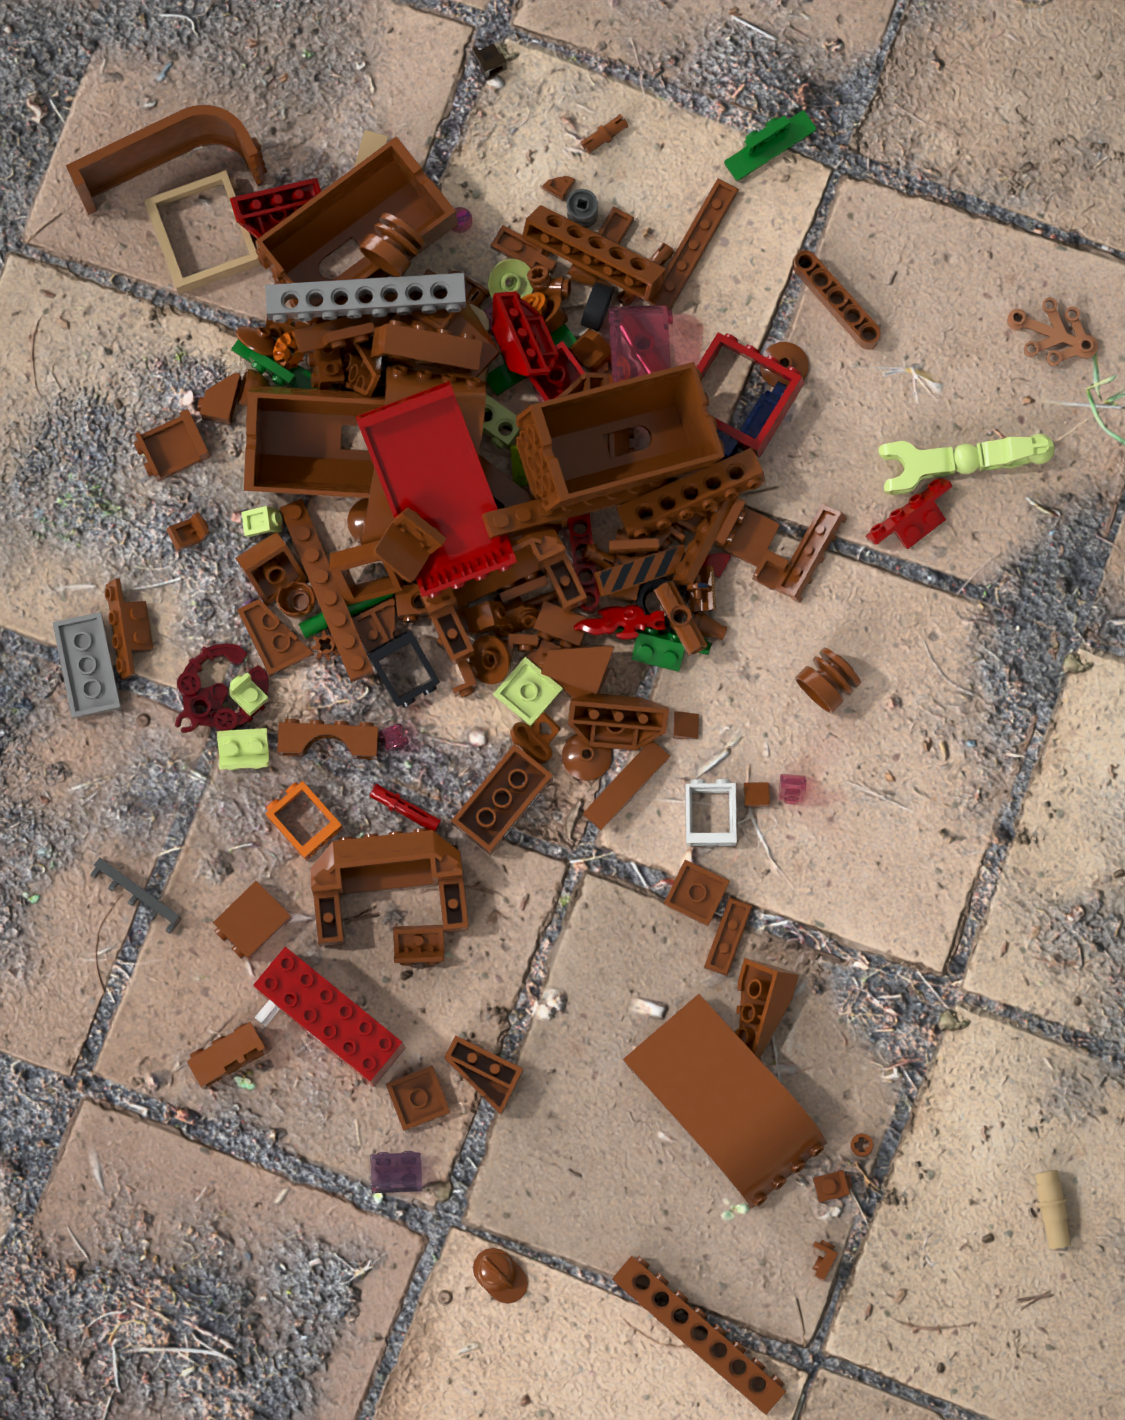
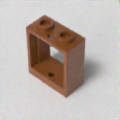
[329,540,404,605]

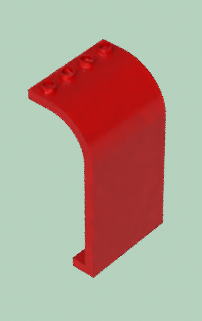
[355,381,517,598]

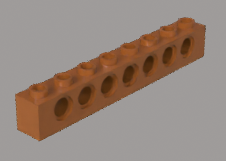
[612,1256,786,1415]

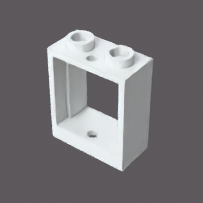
[685,779,737,846]

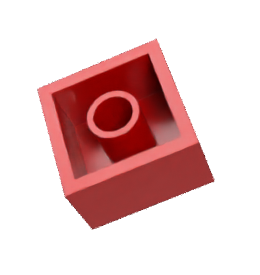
[527,341,585,401]

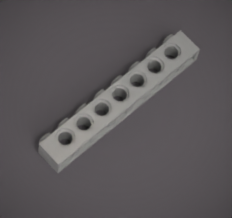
[265,273,466,323]

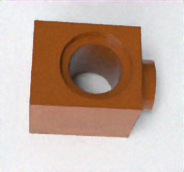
[464,601,507,634]

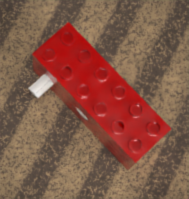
[253,946,406,1087]

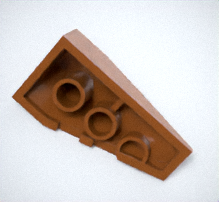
[339,337,382,397]
[736,958,799,1060]

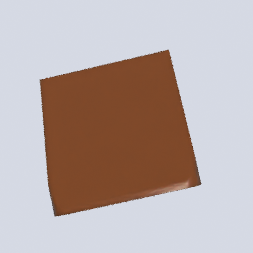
[673,711,699,739]
[744,782,770,808]

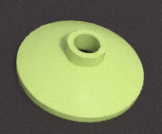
[488,259,533,298]

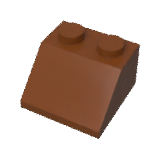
[235,532,307,606]

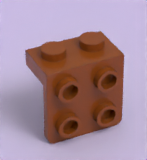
[373,508,447,582]

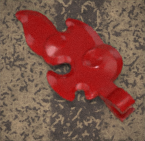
[574,605,665,639]

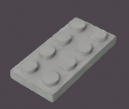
[52,612,121,719]

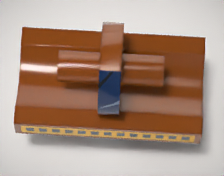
[687,565,716,613]

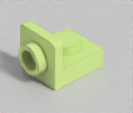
[242,506,283,537]
[229,672,268,716]

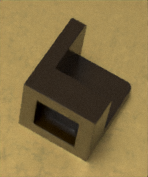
[472,44,507,79]

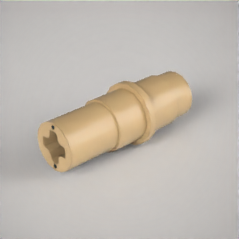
[1035,1170,1071,1249]

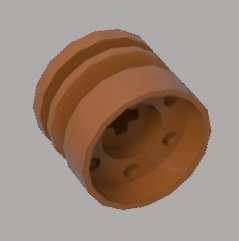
[359,213,425,277]
[795,647,861,714]

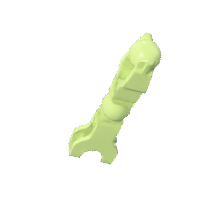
[878,434,1055,495]

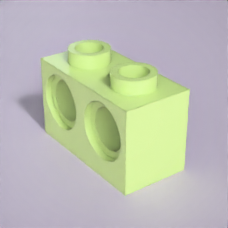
[482,394,521,450]

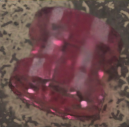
[379,724,409,751]

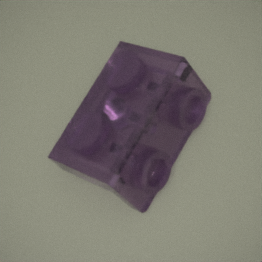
[370,1151,422,1193]

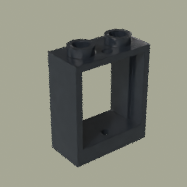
[366,629,440,708]

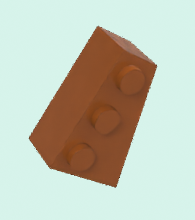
[444,1035,524,1116]

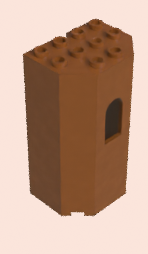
[255,136,458,325]
[516,362,725,512]
[244,386,385,498]

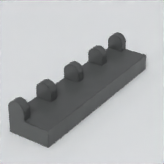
[90,857,182,934]

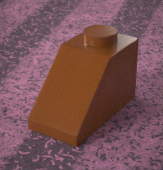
[197,372,242,426]

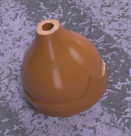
[238,369,272,406]

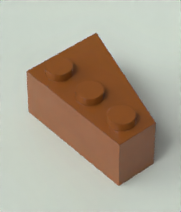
[187,1022,269,1089]

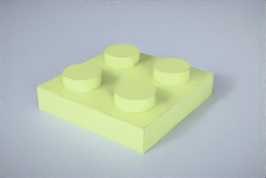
[493,657,563,727]

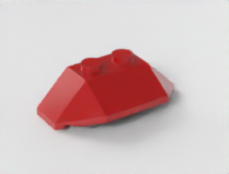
[230,177,321,239]
[492,291,559,376]

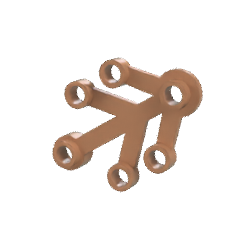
[1007,297,1098,367]

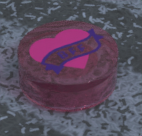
[452,207,473,233]

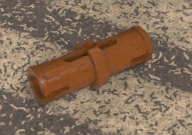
[580,114,629,154]

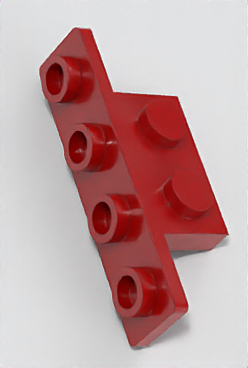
[865,478,953,549]

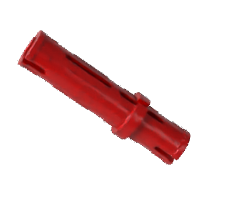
[369,783,441,832]

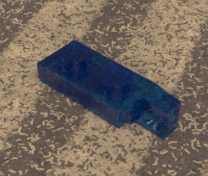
[739,381,787,439]

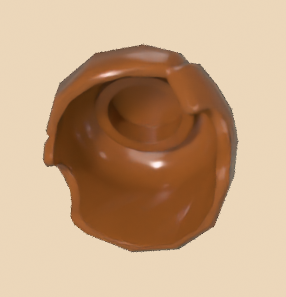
[276,581,316,619]

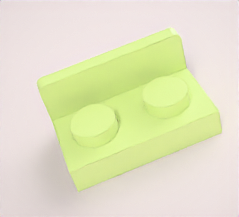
[217,728,270,770]

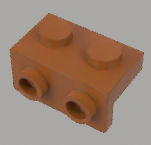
[307,347,345,390]
[393,925,445,966]

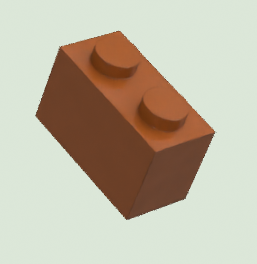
[533,601,590,648]

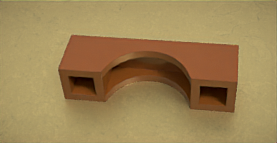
[277,719,379,760]

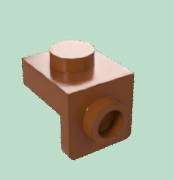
[166,512,209,551]
[452,659,478,698]

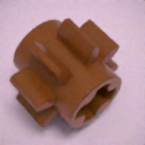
[311,631,340,662]

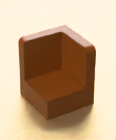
[569,329,613,370]
[752,549,789,590]

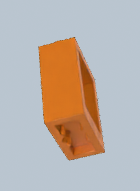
[265,781,343,861]

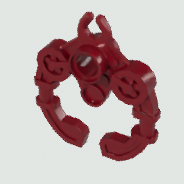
[175,643,269,733]

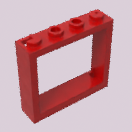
[696,332,804,458]

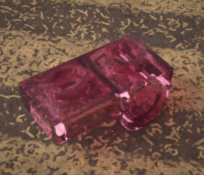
[779,774,807,805]

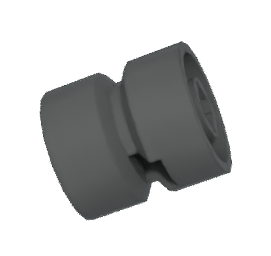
[567,189,598,228]

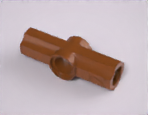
[654,581,707,656]

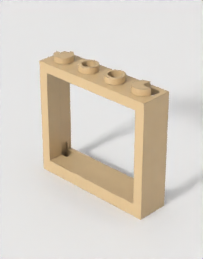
[144,170,261,294]

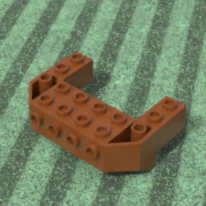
[420,526,587,665]
[310,828,469,947]

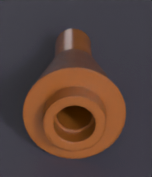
[567,264,612,287]

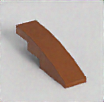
[583,741,670,830]

